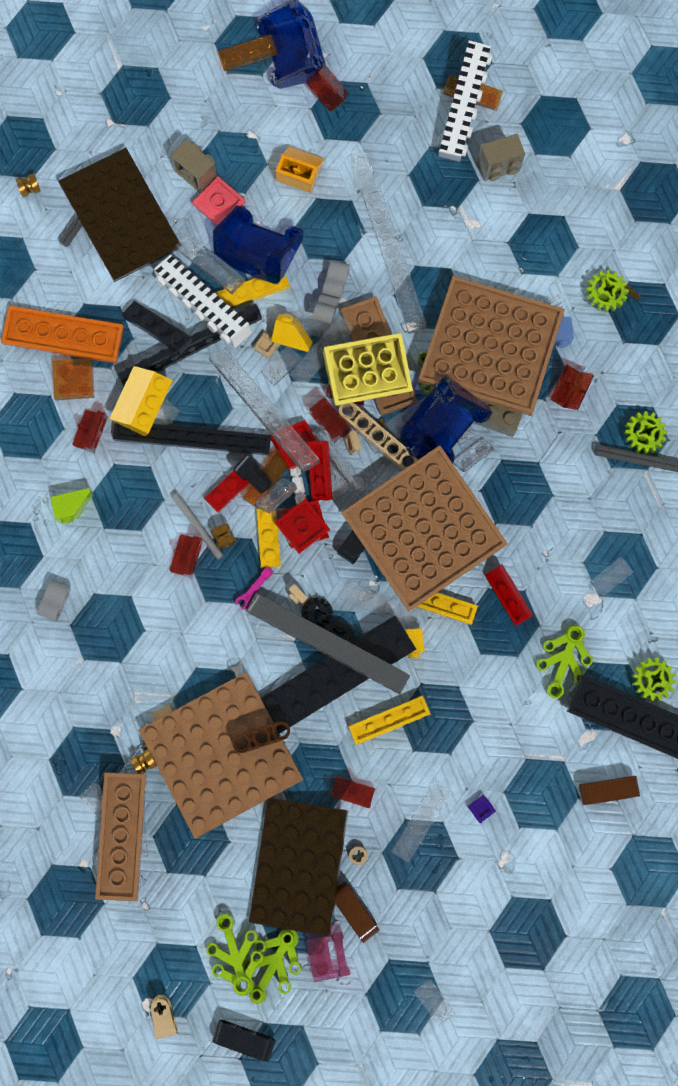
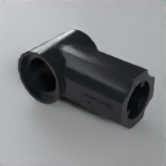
[232,455,273,494]

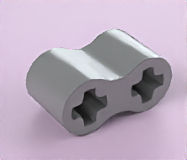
[322,260,350,300]
[312,294,339,325]
[37,580,71,622]

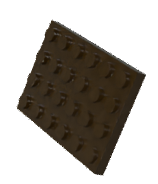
[58,148,182,282]
[249,798,348,937]

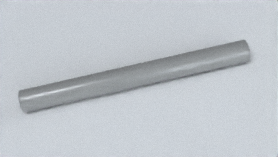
[172,493,224,560]

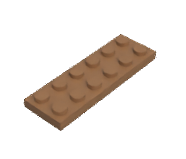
[340,296,418,416]
[95,773,147,901]

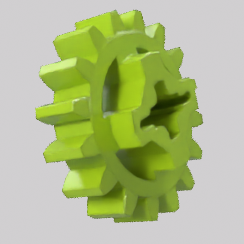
[586,270,629,313]
[624,411,668,454]
[631,658,677,701]

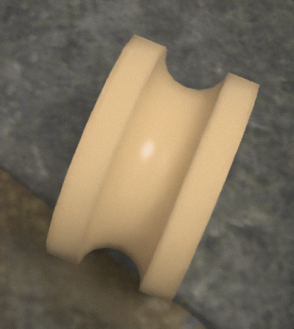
[349,846,367,865]

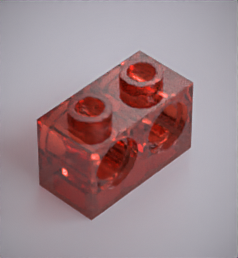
[309,397,349,444]

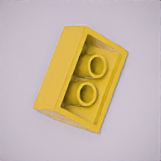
[109,366,173,436]

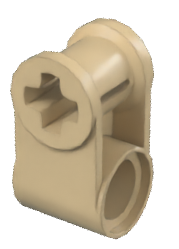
[151,995,178,1039]

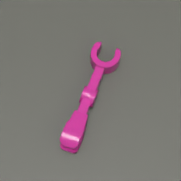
[235,567,273,610]

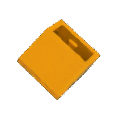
[275,146,324,193]

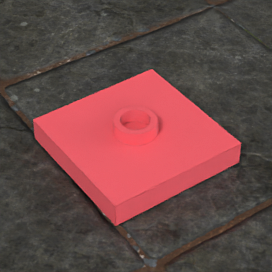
[192,176,246,229]

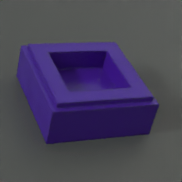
[467,795,496,823]

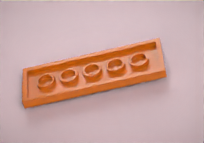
[1,306,124,364]

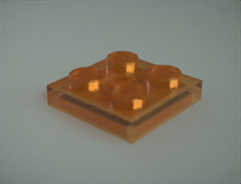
[53,358,95,400]

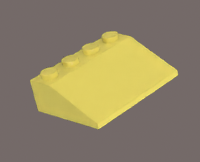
[323,333,413,406]

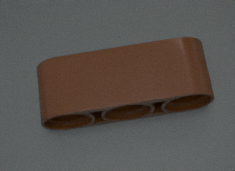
[232,721,290,753]
[579,776,640,805]
[335,881,380,943]

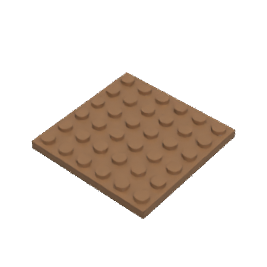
[418,276,565,416]
[341,446,508,612]
[138,672,303,839]

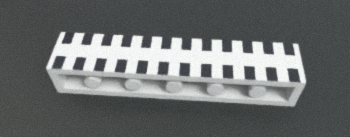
[438,41,493,162]
[154,255,252,348]

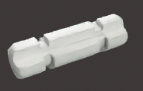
[290,467,306,505]

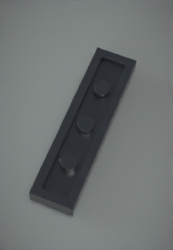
[122,301,193,355]

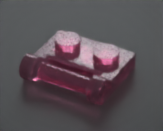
[306,932,351,982]

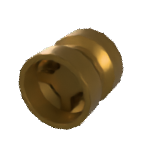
[16,173,41,198]
[211,523,236,550]
[130,749,157,774]

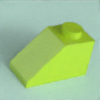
[50,488,93,525]

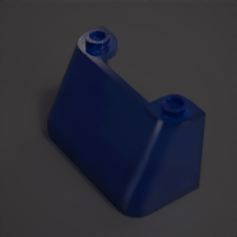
[257,0,328,89]
[213,205,303,284]
[400,376,493,463]

